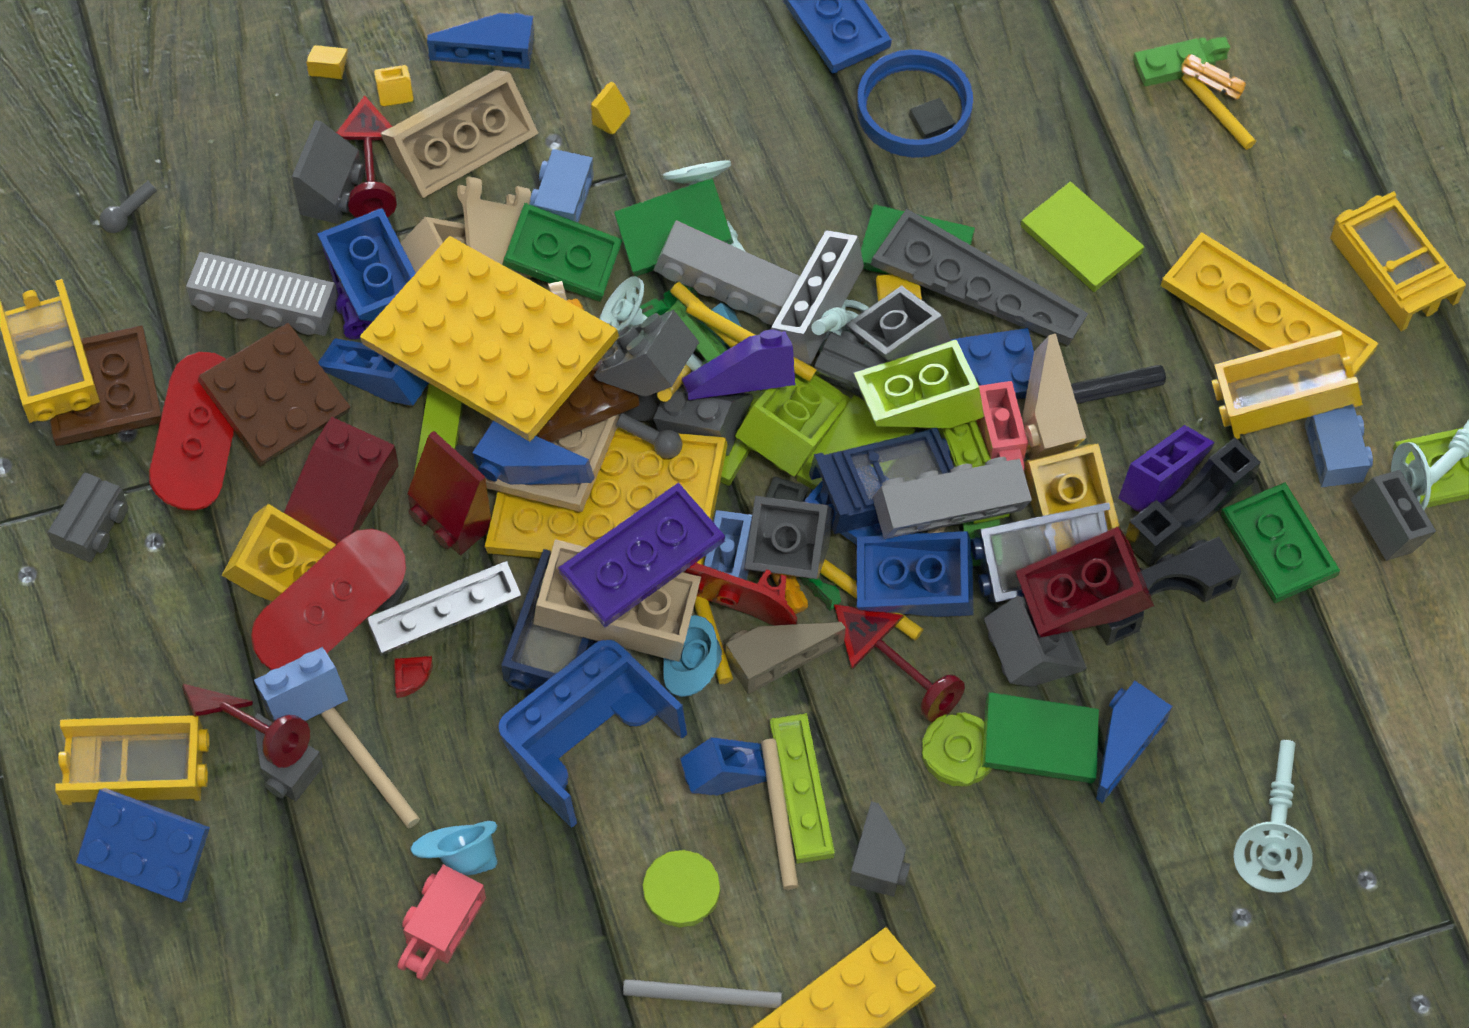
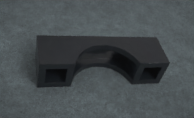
[1125,438,1261,566]
[1096,537,1241,646]

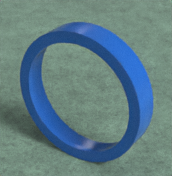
[857,50,973,158]

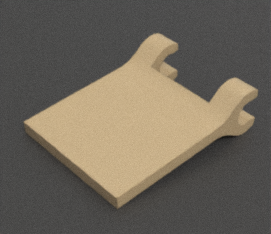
[457,177,532,278]

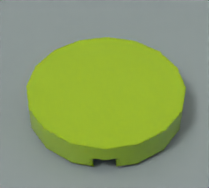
[922,713,992,786]
[643,850,720,928]

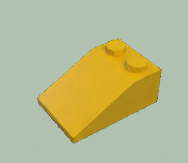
[1023,443,1120,556]
[222,504,336,601]

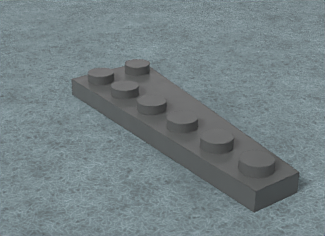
[870,208,1088,345]

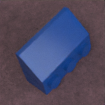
[317,208,416,321]

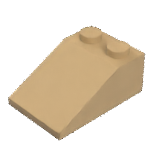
[1022,334,1086,459]

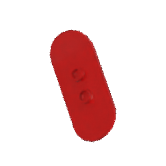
[149,352,234,511]
[251,529,406,670]
[683,563,797,626]

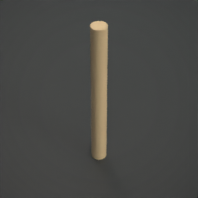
[321,707,420,828]
[761,739,799,890]

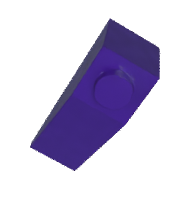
[682,330,795,400]
[1118,425,1214,512]

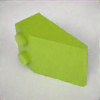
[854,340,984,428]
[735,374,851,477]

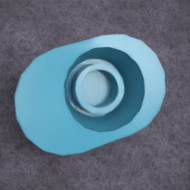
[664,615,722,697]
[411,821,497,875]

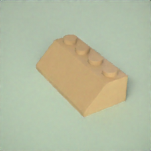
[380,70,539,198]
[533,539,701,662]

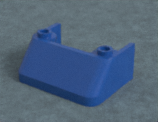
[499,640,687,828]

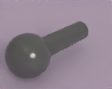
[100,181,157,233]
[616,413,683,459]

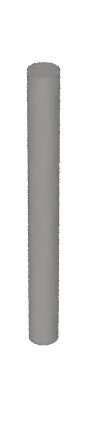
[623,979,782,1008]

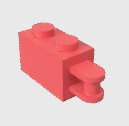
[976,381,1028,471]
[397,865,486,981]

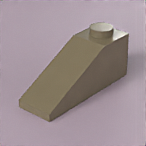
[726,622,846,694]

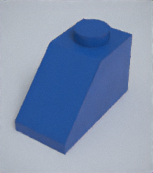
[680,737,767,796]

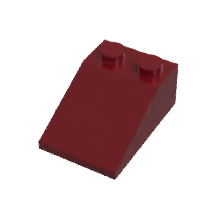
[284,417,399,544]
[407,431,491,556]
[1016,527,1154,637]

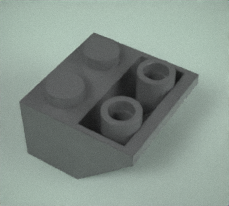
[594,310,699,397]

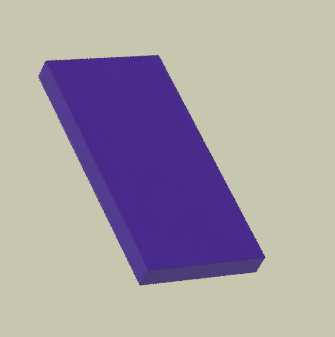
[558,482,725,628]

